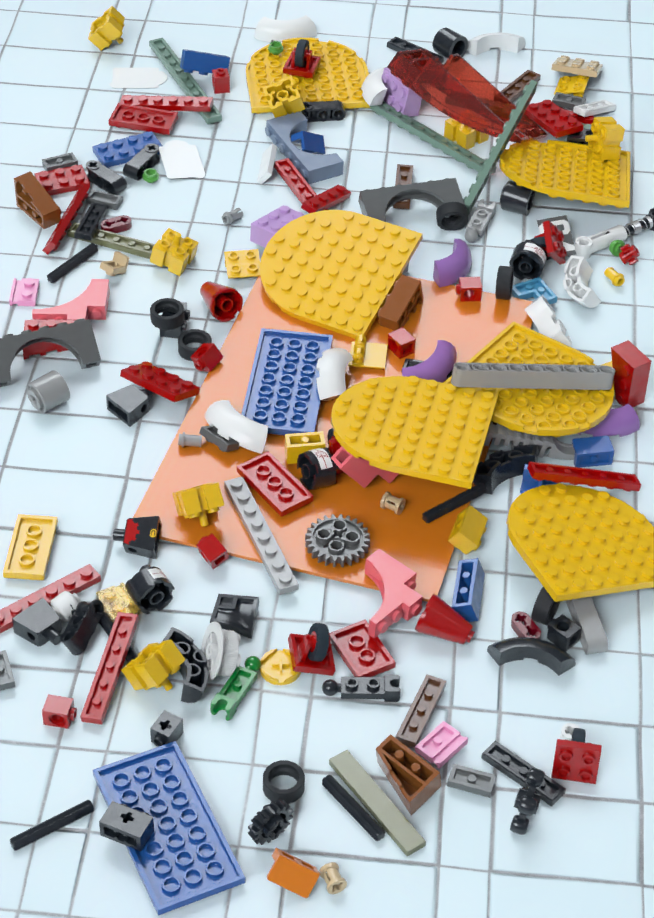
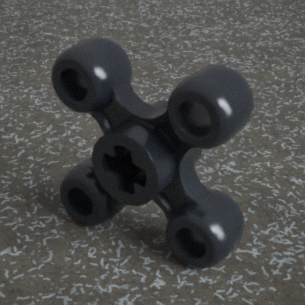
[510,768,545,835]

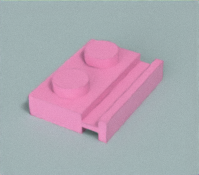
[9,278,40,306]
[415,721,468,769]

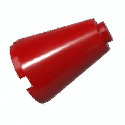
[200,281,243,322]
[415,594,475,645]

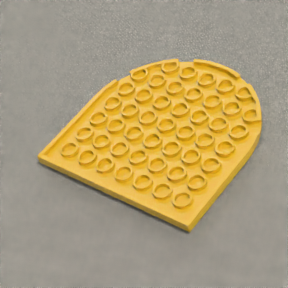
[246,38,370,114]
[499,140,630,208]
[260,210,423,339]
[444,321,614,437]
[331,376,498,489]
[506,483,654,602]

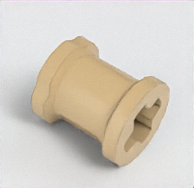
[380,491,406,515]
[319,862,347,894]

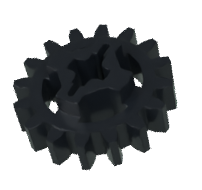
[248,799,294,845]

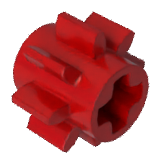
[619,244,640,265]

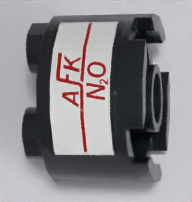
[509,240,547,280]
[297,447,339,490]
[125,564,175,614]

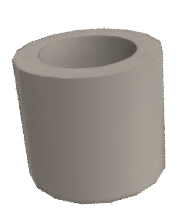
[27,370,70,413]

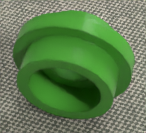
[268,41,283,55]
[143,168,159,183]
[609,240,625,257]

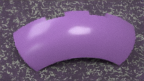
[433,238,472,287]
[402,340,457,383]
[577,404,640,437]

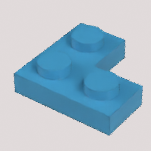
[512,277,558,304]

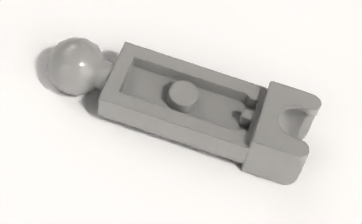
[465,199,496,243]

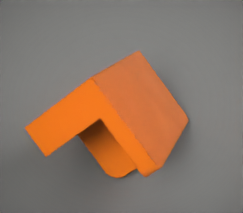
[267,848,320,898]

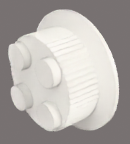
[201,622,241,682]

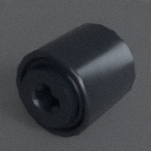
[432,27,468,62]
[500,180,535,216]

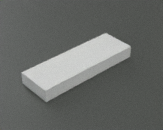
[573,100,616,117]
[257,144,277,184]

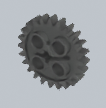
[305,514,370,567]

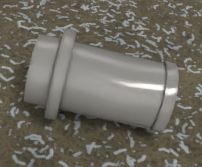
[222,208,243,225]
[178,432,202,447]

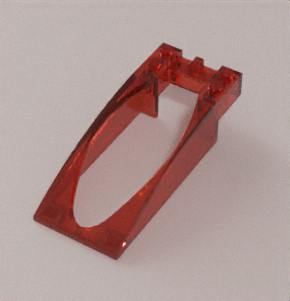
[387,48,547,143]

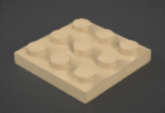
[551,55,603,78]

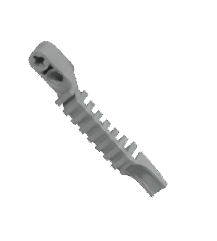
[484,422,575,460]

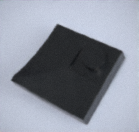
[210,594,259,638]

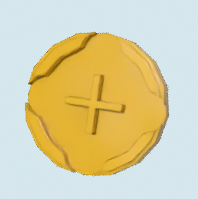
[259,649,301,685]

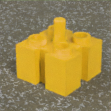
[88,6,125,51]
[263,75,305,118]
[444,110,490,150]
[585,117,625,160]
[150,228,199,276]
[172,482,224,527]
[121,639,185,691]

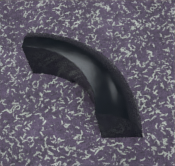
[473,445,538,495]
[163,627,209,703]
[487,637,576,676]

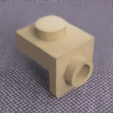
[100,251,129,276]

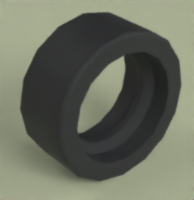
[436,202,469,231]
[495,266,514,300]
[150,298,185,330]
[178,329,212,361]
[532,587,560,626]
[263,760,305,804]

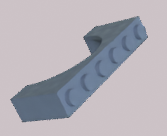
[265,111,344,184]

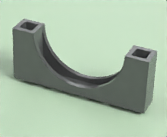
[358,178,465,222]
[0,318,101,387]

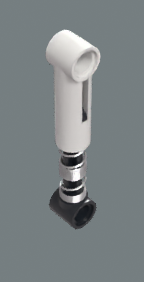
[574,208,654,259]

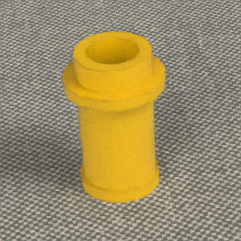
[604,267,625,286]

